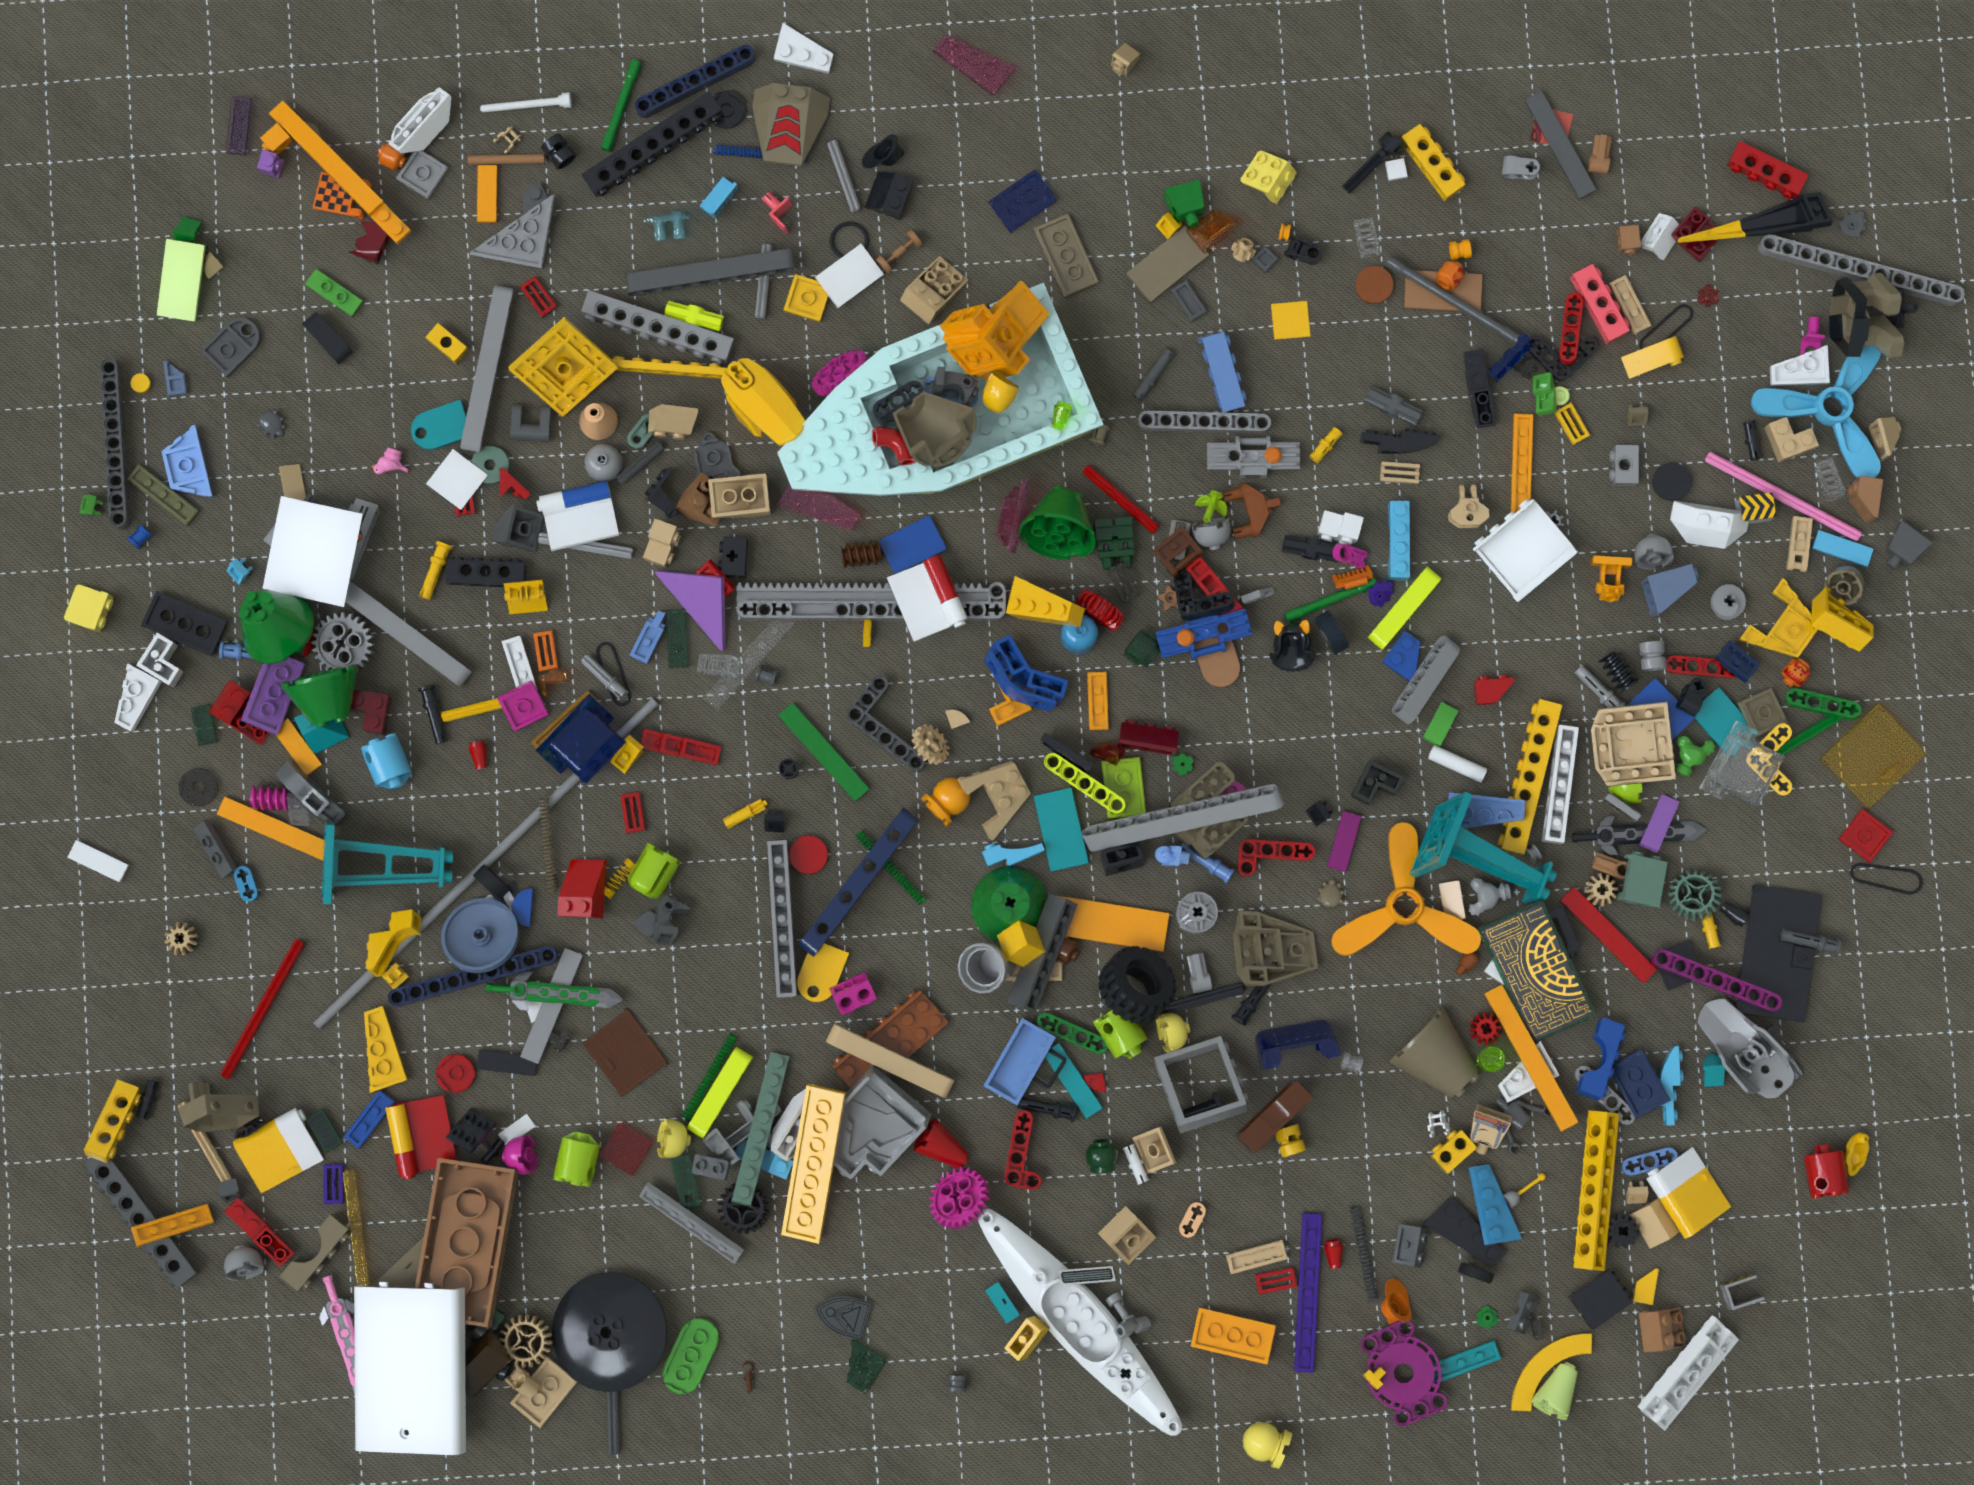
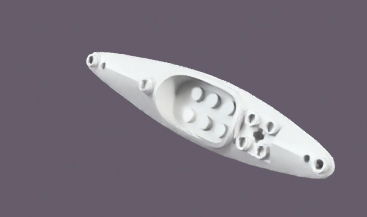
[978,1209,1182,1436]

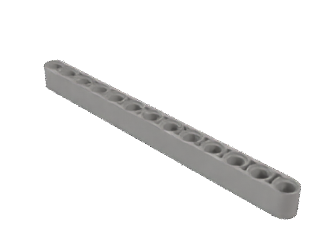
[263,525,472,687]

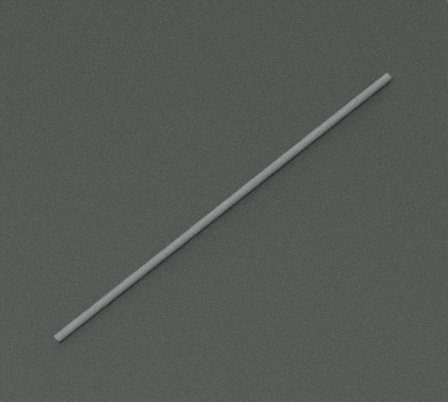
[313,698,658,1029]

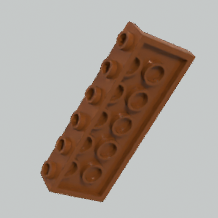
[832,990,949,1088]

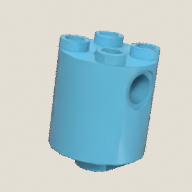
[361,733,412,790]

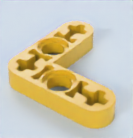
[1746,723,1792,796]

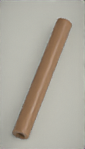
[468,154,545,165]

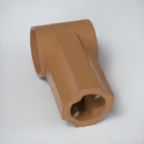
[1588,134,1611,175]
[1591,853,1628,880]

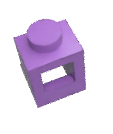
[257,150,285,178]

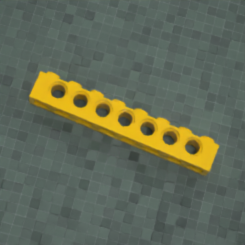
[1498,699,1562,856]
[1574,1110,1619,1271]

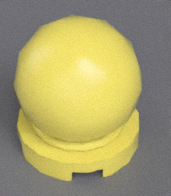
[1243,1422,1292,1469]

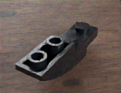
[1463,349,1496,429]
[1360,428,1440,454]

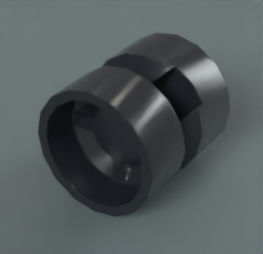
[541,133,577,170]

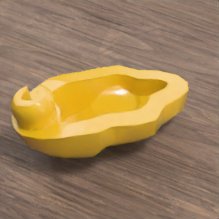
[1844,1133,1869,1176]

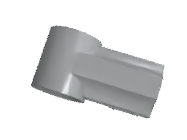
[1187,953,1212,994]

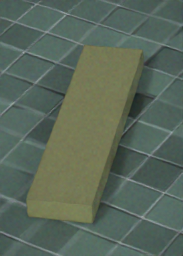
[127,464,200,526]

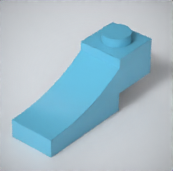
[982,843,1045,867]
[735,1140,794,1180]

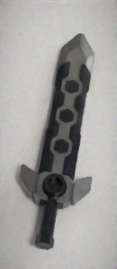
[1571,816,1706,855]

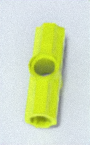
[664,301,724,333]

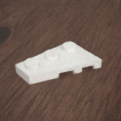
[773,23,834,74]
[1770,345,1830,386]
[114,663,162,732]
[1498,1041,1559,1103]

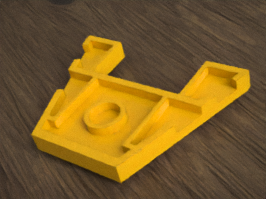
[1739,578,1817,658]

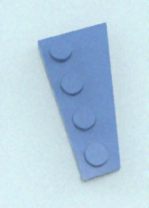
[1448,792,1527,829]

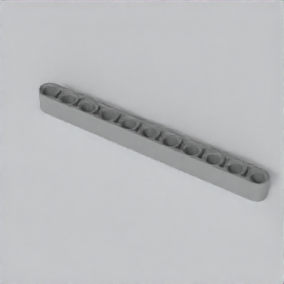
[1758,235,1965,306]
[1081,784,1285,851]

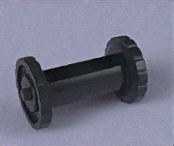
[1180,1092,1223,1118]

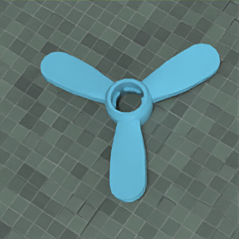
[1751,345,1881,478]

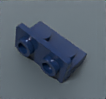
[1715,640,1760,683]

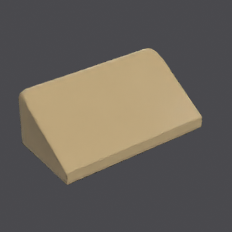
[279,464,306,501]
[1439,880,1466,920]

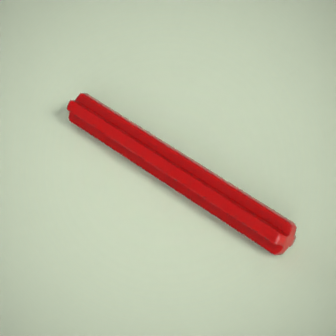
[1083,465,1159,533]

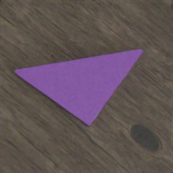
[655,570,726,651]

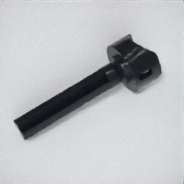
[1342,131,1406,194]

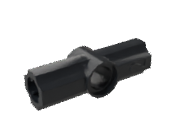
[1282,535,1342,563]

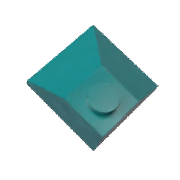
[294,714,350,755]

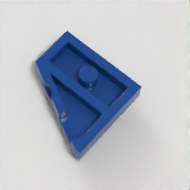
[1382,630,1420,682]

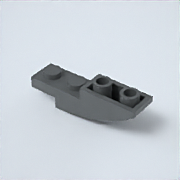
[275,760,347,825]

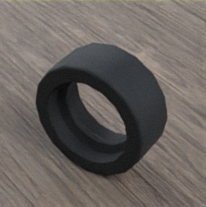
[473,864,510,900]

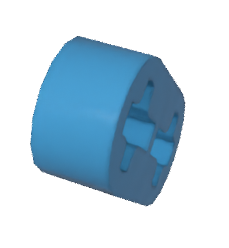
[234,866,259,902]

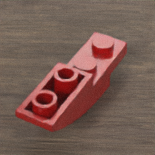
[1185,556,1250,617]
[224,1197,295,1267]

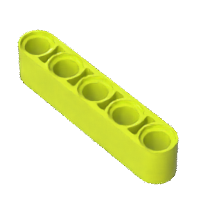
[1368,566,1442,650]
[1044,753,1127,815]
[687,1047,753,1139]

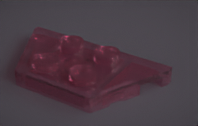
[995,479,1030,553]

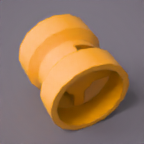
[1449,239,1472,261]

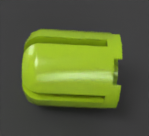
[628,843,681,899]

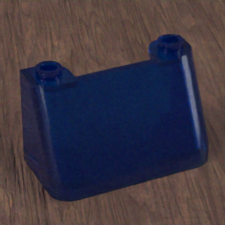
[1255,1020,1341,1071]

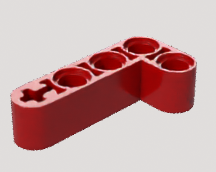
[1237,839,1315,878]
[1004,1111,1041,1190]

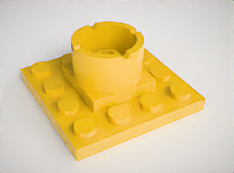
[508,317,618,417]

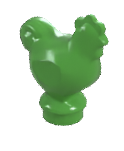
[1675,735,1715,778]

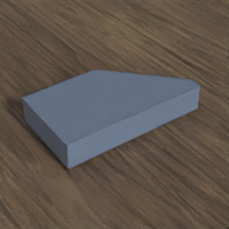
[163,361,188,397]

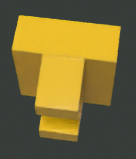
[1155,212,1183,240]
[382,963,410,989]
[1362,1367,1386,1390]

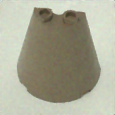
[892,391,977,468]
[1387,1006,1480,1098]

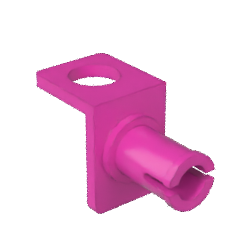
[1800,317,1826,355]

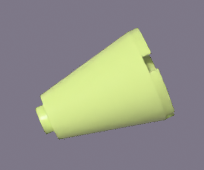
[1531,1362,1578,1420]

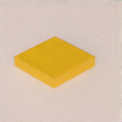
[783,274,829,322]

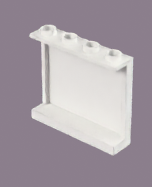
[1473,498,1578,602]

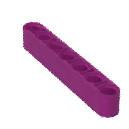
[1651,950,1782,1011]

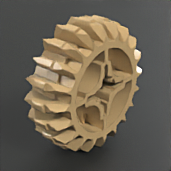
[499,1314,553,1368]

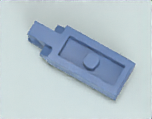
[630,610,666,664]

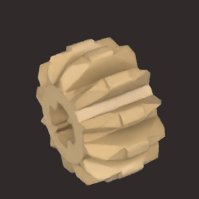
[1584,873,1618,907]
[164,922,198,955]

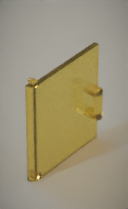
[1820,703,1926,809]

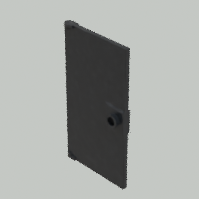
[1735,885,1822,1023]

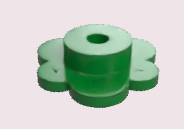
[1172,753,1193,776]
[1476,1306,1498,1329]

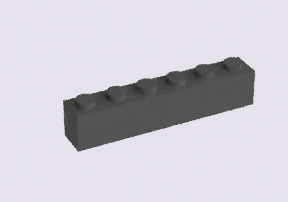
[1007,893,1078,1013]

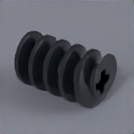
[1598,651,1639,694]

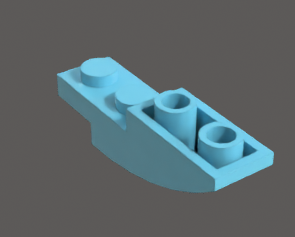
[1658,1046,1683,1126]

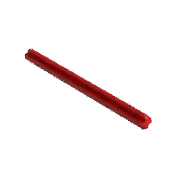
[220,939,305,1079]

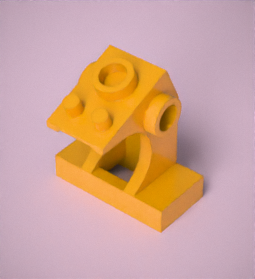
[1590,556,1632,602]

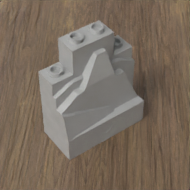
[834,1064,932,1180]

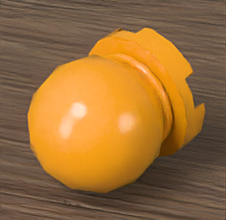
[921,777,971,827]

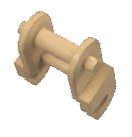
[493,126,522,154]

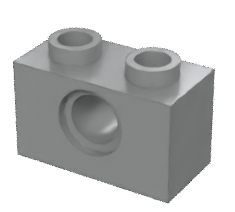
[1609,445,1639,487]

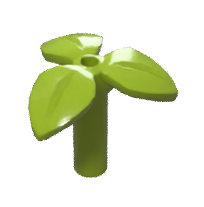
[1195,490,1228,523]

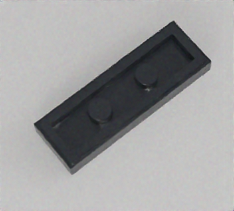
[476,1050,537,1076]

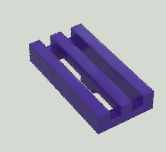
[323,1164,344,1204]

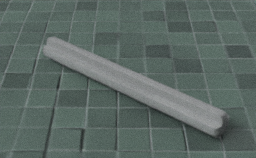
[538,532,633,559]

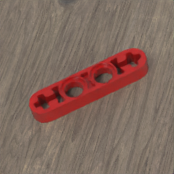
[1559,292,1583,365]
[1665,655,1736,679]

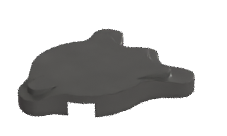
[694,432,741,480]

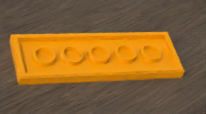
[1056,895,1169,952]

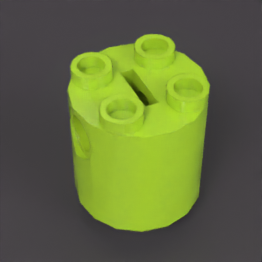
[1093,1010,1148,1059]
[553,1131,601,1187]

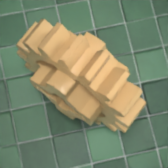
[911,724,950,765]

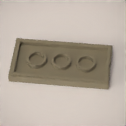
[1033,213,1099,298]
[1126,226,1210,303]

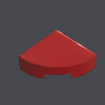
[1084,1073,1106,1092]

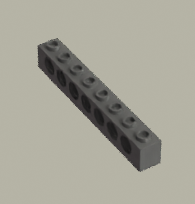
[83,1157,200,1288]

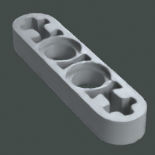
[1574,1066,1635,1125]

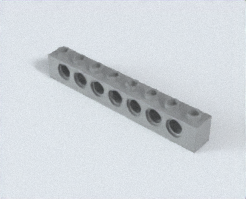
[581,290,735,365]
[767,840,797,998]

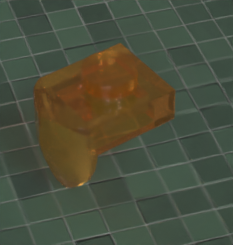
[538,669,567,698]

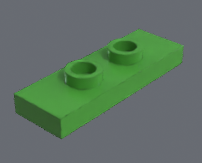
[305,269,363,317]

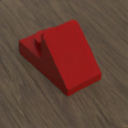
[499,467,530,500]

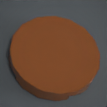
[1355,266,1393,304]

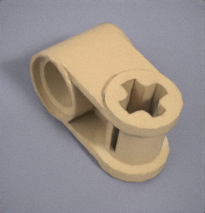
[504,1365,539,1398]

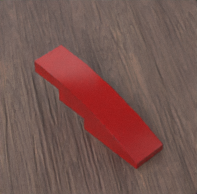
[639,729,721,766]

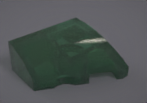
[847,1339,887,1394]

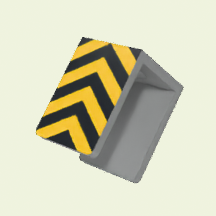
[1735,492,1776,524]
[1720,1274,1765,1310]

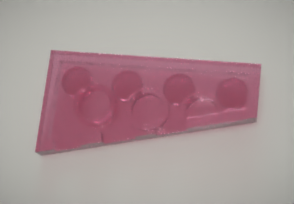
[933,35,1017,96]
[776,484,862,531]

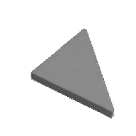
[470,195,555,268]

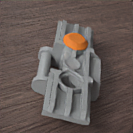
[1207,436,1300,478]

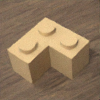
[1764,417,1819,463]
[643,519,681,568]

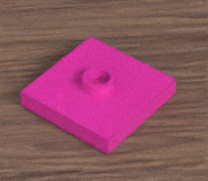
[497,680,549,732]

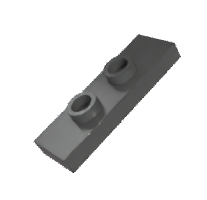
[193,819,237,879]

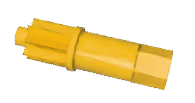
[723,799,768,829]

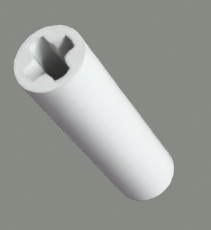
[1428,745,1487,783]

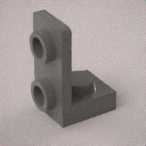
[691,1154,730,1180]

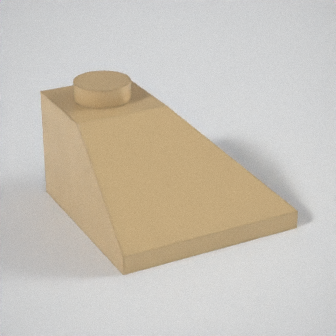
[1868,417,1901,462]

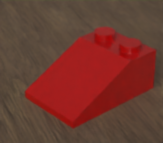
[557,859,607,919]

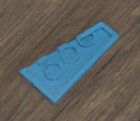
[1469,1164,1522,1245]

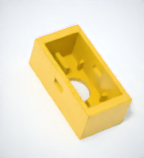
[425,323,469,365]

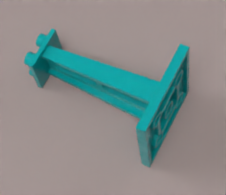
[1409,792,1557,904]
[322,821,453,904]

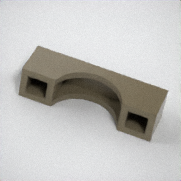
[279,1214,351,1291]

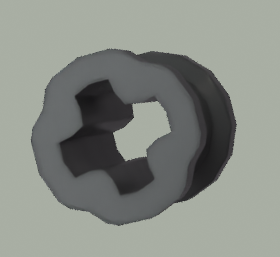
[754,665,778,687]

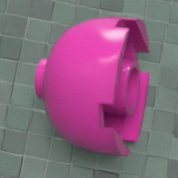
[502,1135,538,1175]

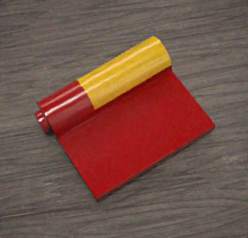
[385,1095,457,1180]

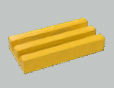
[1554,402,1590,445]

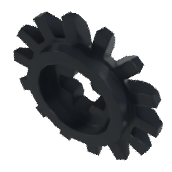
[234,1116,265,1139]

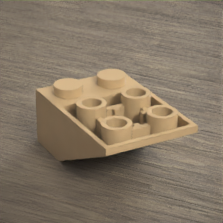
[900,256,968,324]

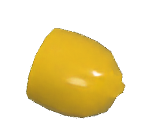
[982,371,1019,413]

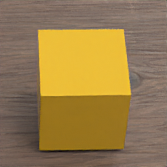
[997,920,1045,967]

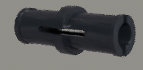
[1743,421,1762,461]
[136,1079,160,1120]

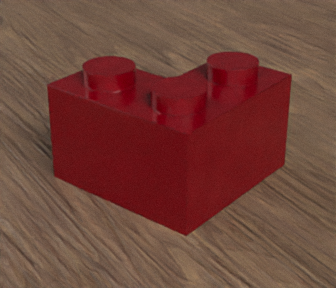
[350,690,392,735]

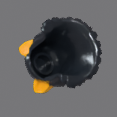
[1269,620,1315,672]

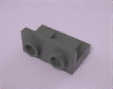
[1392,1224,1429,1268]

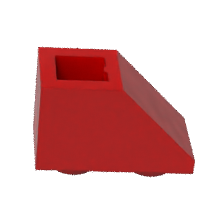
[1473,675,1514,706]

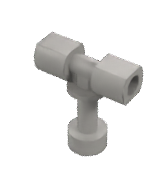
[1106,1292,1151,1339]

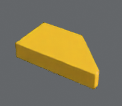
[1632,1268,1659,1305]

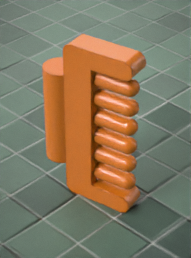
[1332,565,1373,590]

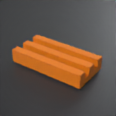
[533,630,559,672]

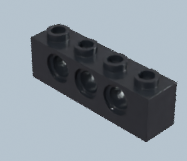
[446,556,527,587]

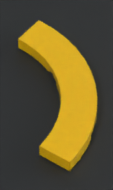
[1511,1333,1592,1411]

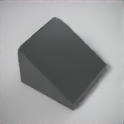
[217,1178,244,1202]

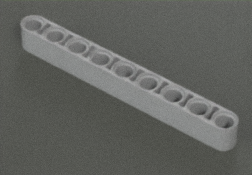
[460,285,514,452]

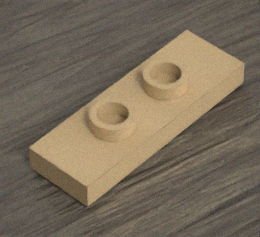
[1226,1240,1288,1274]

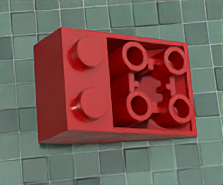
[208,679,269,745]

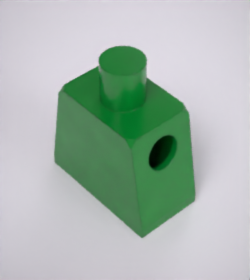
[1163,180,1204,228]

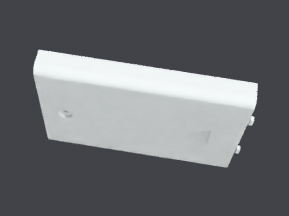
[354,1282,466,1455]

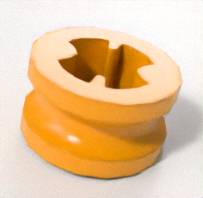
[1278,223,1291,242]

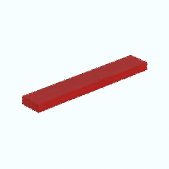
[1559,887,1657,984]

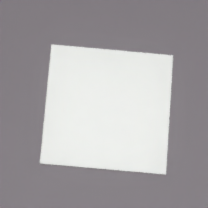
[263,496,363,607]

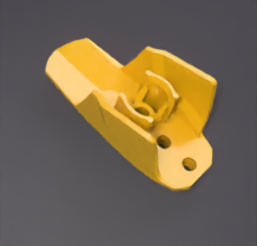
[721,358,806,446]

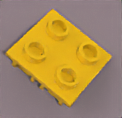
[504,580,548,615]

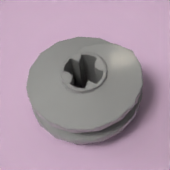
[1710,584,1746,620]

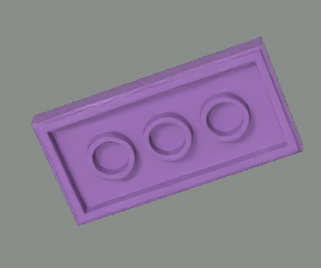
[241,656,305,735]

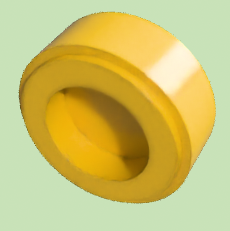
[131,373,151,394]

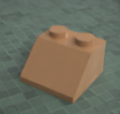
[1847,476,1883,523]

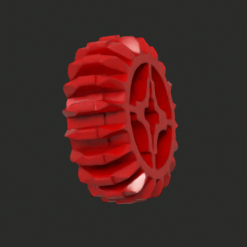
[1075,590,1125,631]

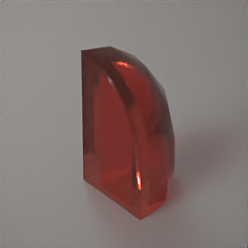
[1089,742,1125,766]

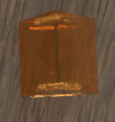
[1186,210,1239,254]

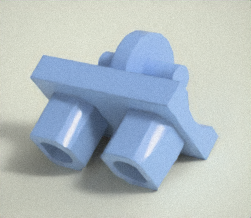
[1155,846,1190,867]

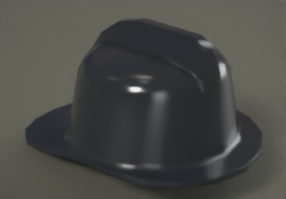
[862,134,904,168]

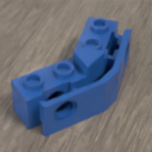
[984,635,1068,712]

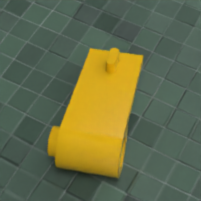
[1621,336,1684,379]

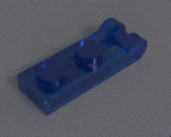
[1488,334,1532,383]

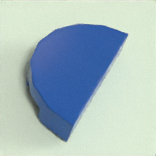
[512,888,533,927]

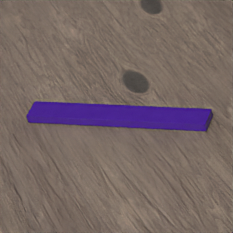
[1294,1213,1322,1373]

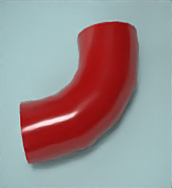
[872,427,917,466]

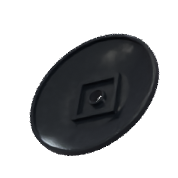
[552,1272,667,1392]

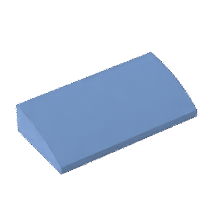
[984,1018,1056,1105]

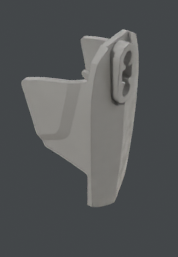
[1697,998,1794,1098]

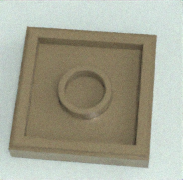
[1737,688,1788,738]

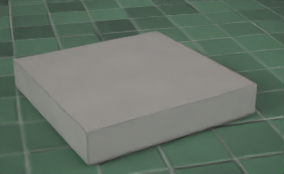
[396,150,449,200]

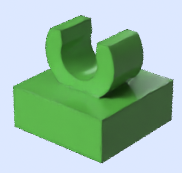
[79,495,103,516]

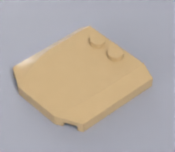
[1591,701,1676,786]

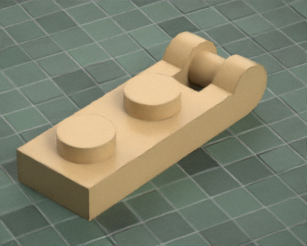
[1786,516,1813,572]

